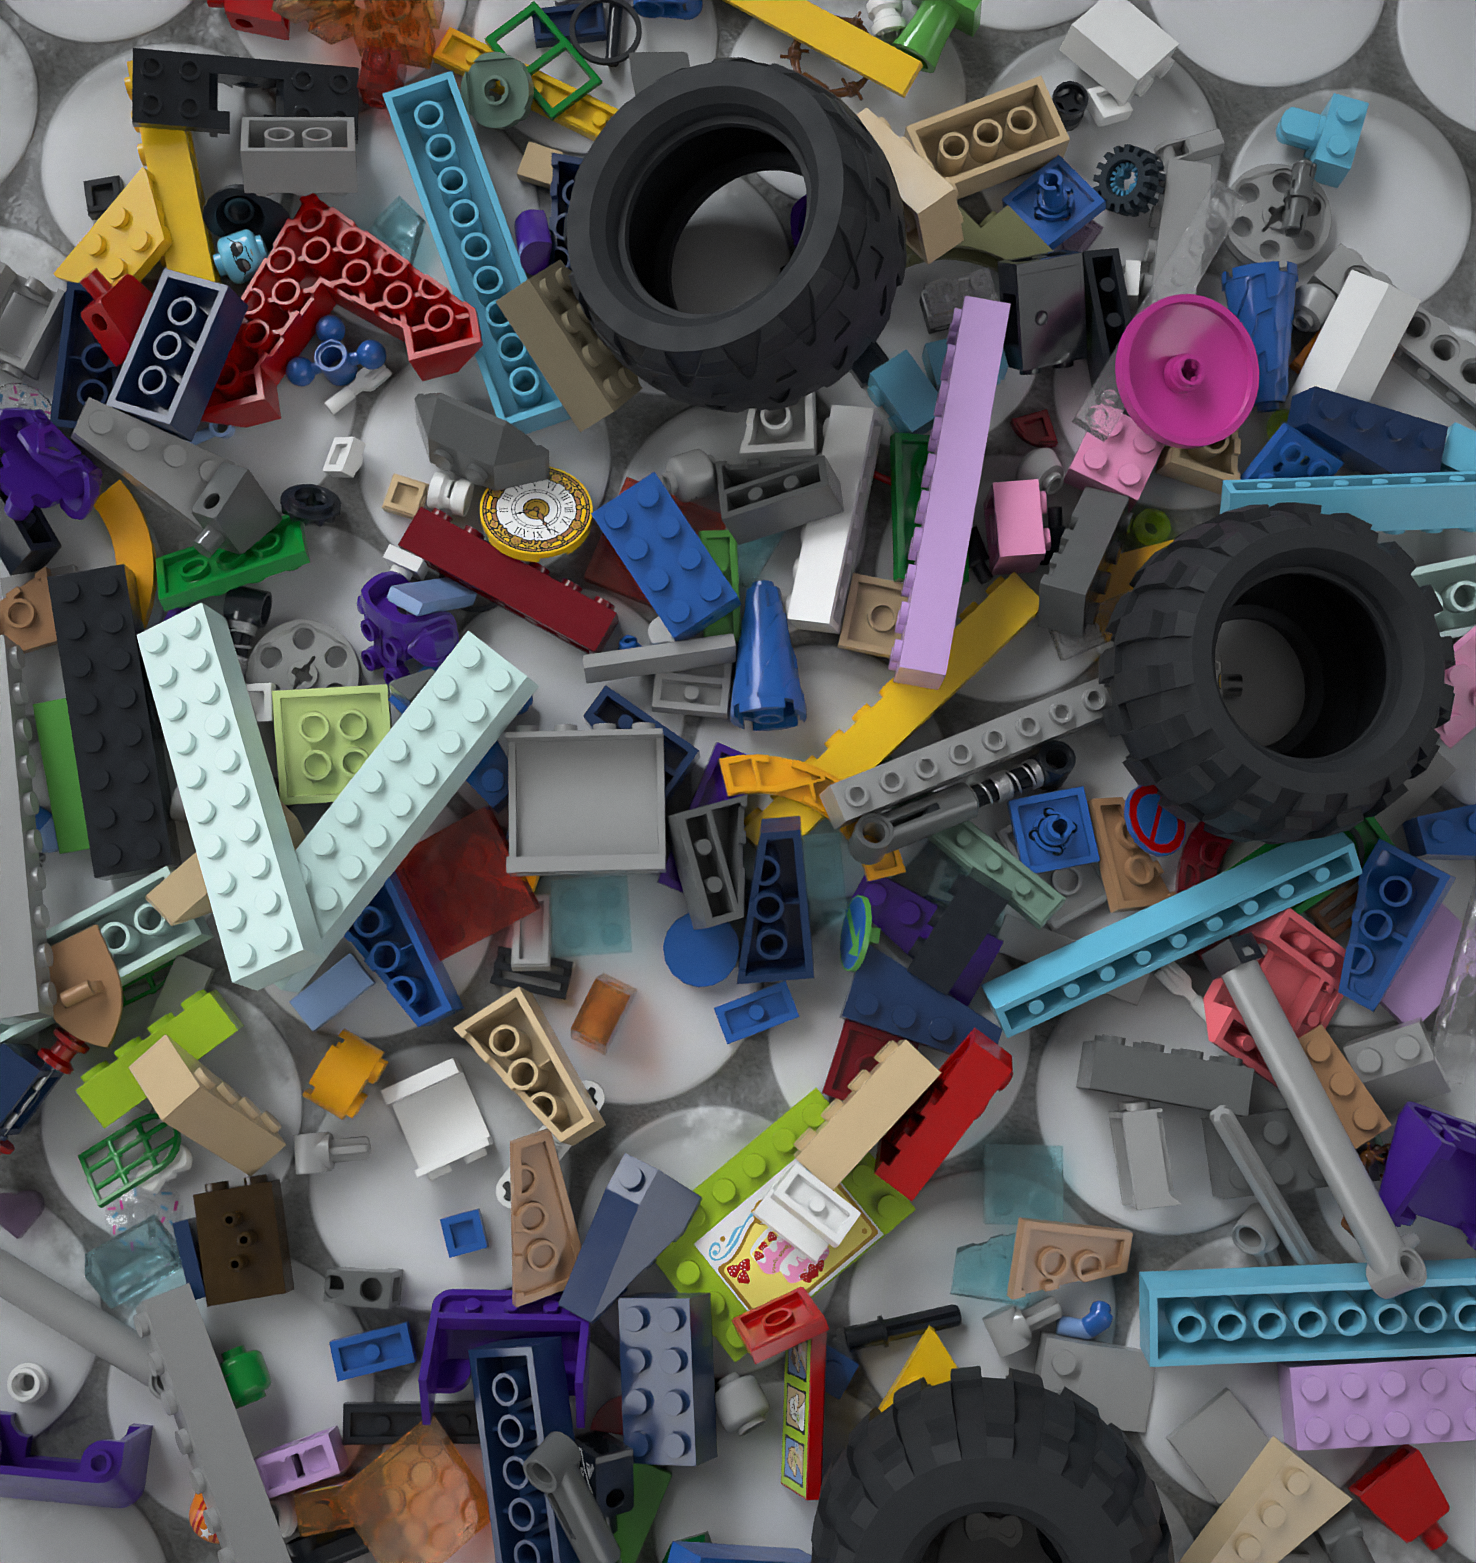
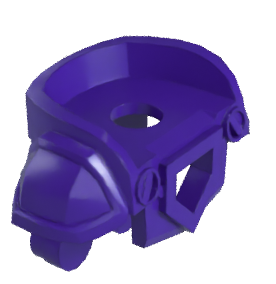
[0,407,103,521]
[357,571,459,688]

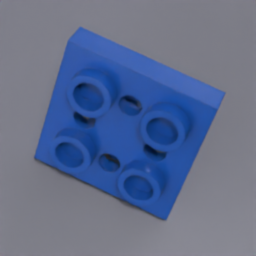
[1002,155,1106,250]
[1240,422,1344,480]
[1007,786,1100,874]

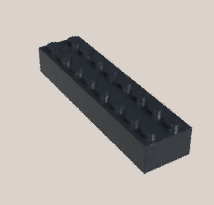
[47,564,182,881]

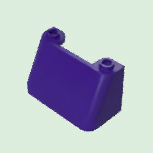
[1378,1101,1476,1250]
[0,1411,153,1508]

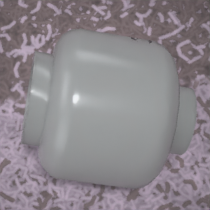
[662,449,718,503]
[715,1372,770,1436]

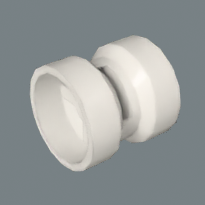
[866,0,907,44]
[427,471,474,517]

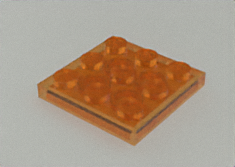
[333,1415,490,1563]

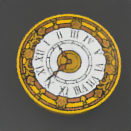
[480,467,593,562]

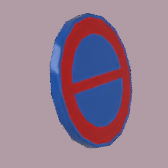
[1124,785,1186,857]

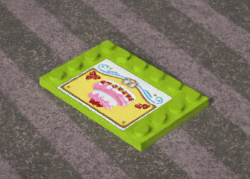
[655,1087,916,1363]

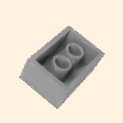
[240,117,358,196]

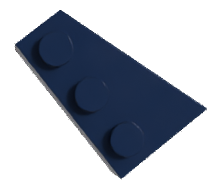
[583,685,700,806]

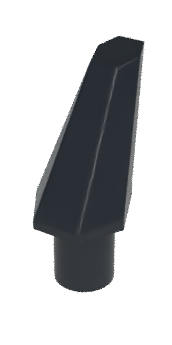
[1040,506,1069,566]
[968,525,994,585]

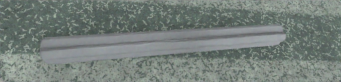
[1209,1105,1322,1265]

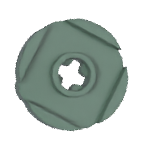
[461,52,534,130]

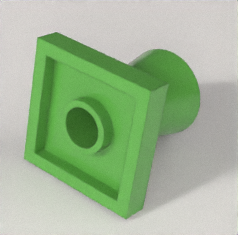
[891,0,982,73]

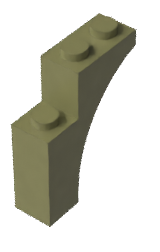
[905,205,1053,273]

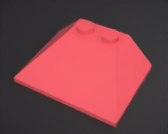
[1203,908,1346,1088]

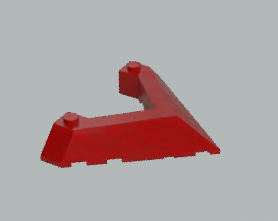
[201,193,483,428]

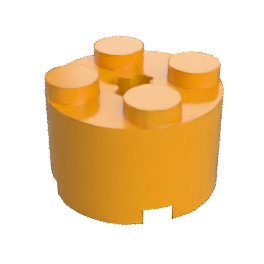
[302,1028,389,1120]

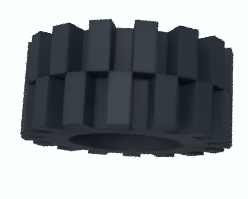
[1093,144,1166,217]

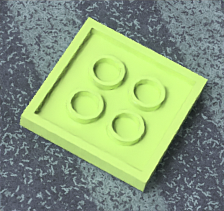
[272,684,392,805]

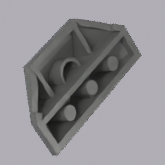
[414,393,550,491]

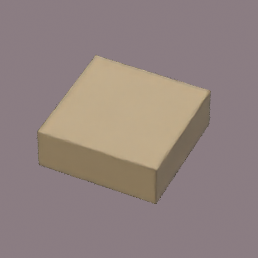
[517,141,563,189]
[382,473,430,520]

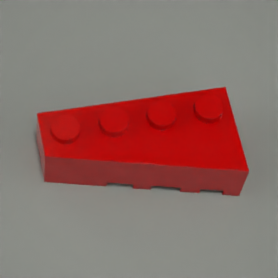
[874,1027,1014,1201]

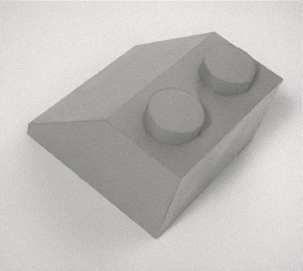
[1343,1017,1451,1113]

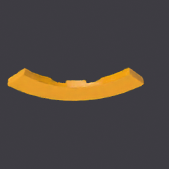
[94,479,157,629]
[719,754,906,882]

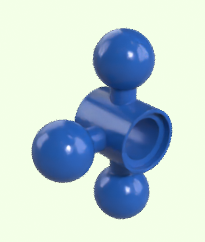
[286,315,387,387]

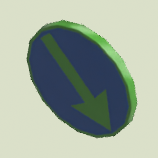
[840,895,881,972]

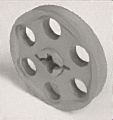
[1219,164,1332,271]
[246,620,362,724]

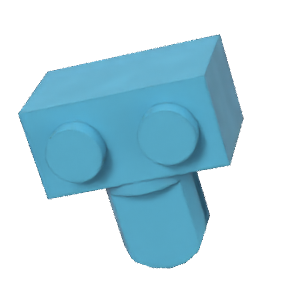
[1276,93,1369,188]

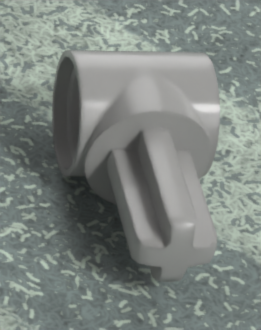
[293,1132,371,1175]
[1231,1203,1283,1267]
[982,1296,1063,1357]

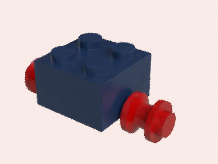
[0,1027,90,1155]

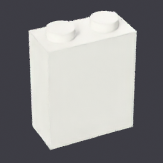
[1059,0,1179,105]

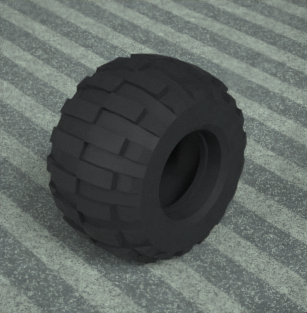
[1098,502,1456,844]
[811,1366,1175,1563]

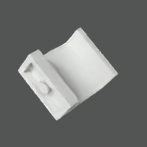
[380,1058,494,1181]
[752,1162,861,1263]

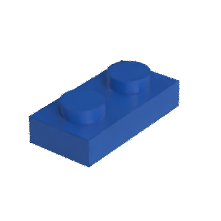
[714,981,800,1045]
[329,1321,417,1382]

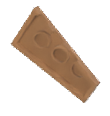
[510,1129,581,1307]

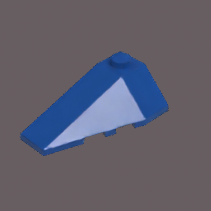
[1338,839,1456,1012]

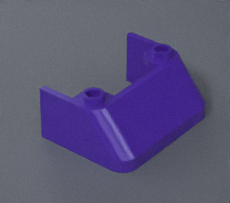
[418,1289,591,1428]

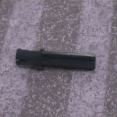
[844,1304,962,1353]

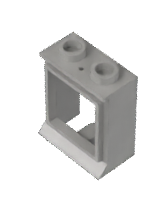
[0,261,66,381]
[1108,1100,1182,1210]

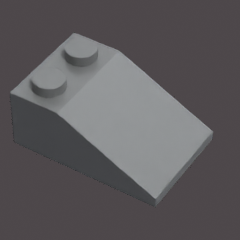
[1034,1330,1155,1433]

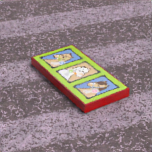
[781,1332,827,1500]

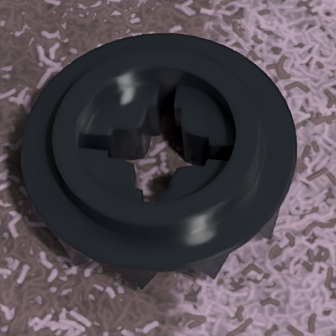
[280,484,341,527]

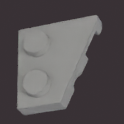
[652,662,733,719]

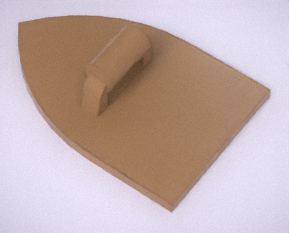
[49,924,123,1048]

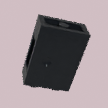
[998,249,1088,375]

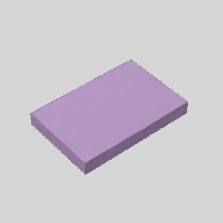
[1380,904,1476,1024]

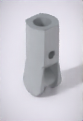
[1154,128,1224,172]

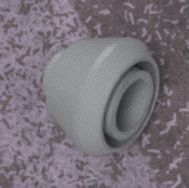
[1292,283,1336,332]
[1015,448,1064,496]

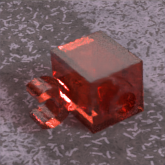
[357,45,407,109]

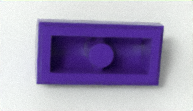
[514,209,552,276]

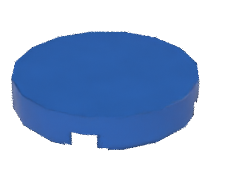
[663,913,739,988]

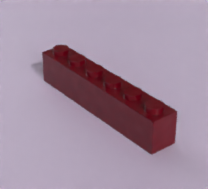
[398,506,619,654]

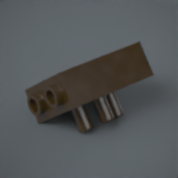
[193,1174,294,1307]

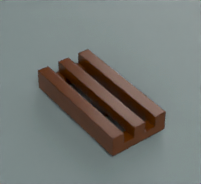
[1304,875,1360,940]

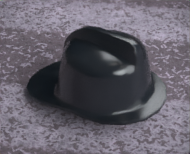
[203,184,291,251]

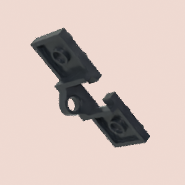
[132,48,359,144]

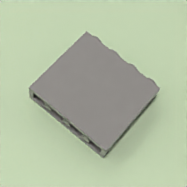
[505,722,666,877]

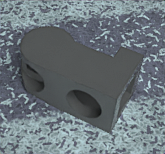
[323,1267,403,1309]

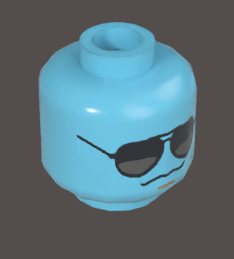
[213,229,269,284]

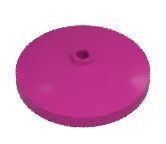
[1115,294,1259,449]

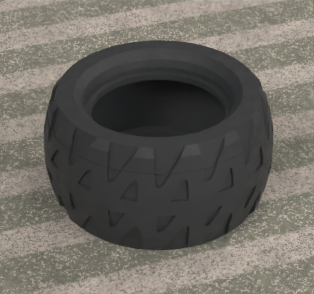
[563,57,907,413]

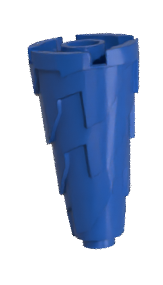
[1221,261,1299,413]
[730,580,807,731]

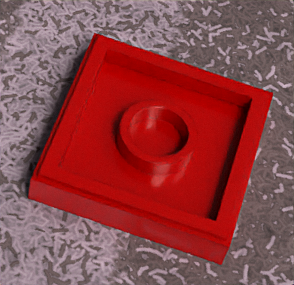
[732,1287,830,1365]

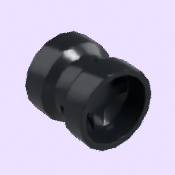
[1052,81,1089,132]

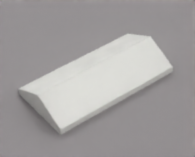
[1282,270,1421,411]

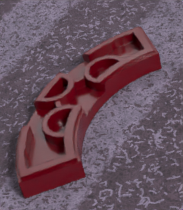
[1175,821,1234,960]

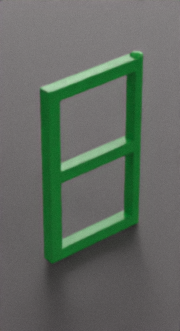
[484,1,603,121]

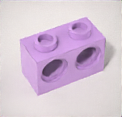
[254,1425,349,1499]

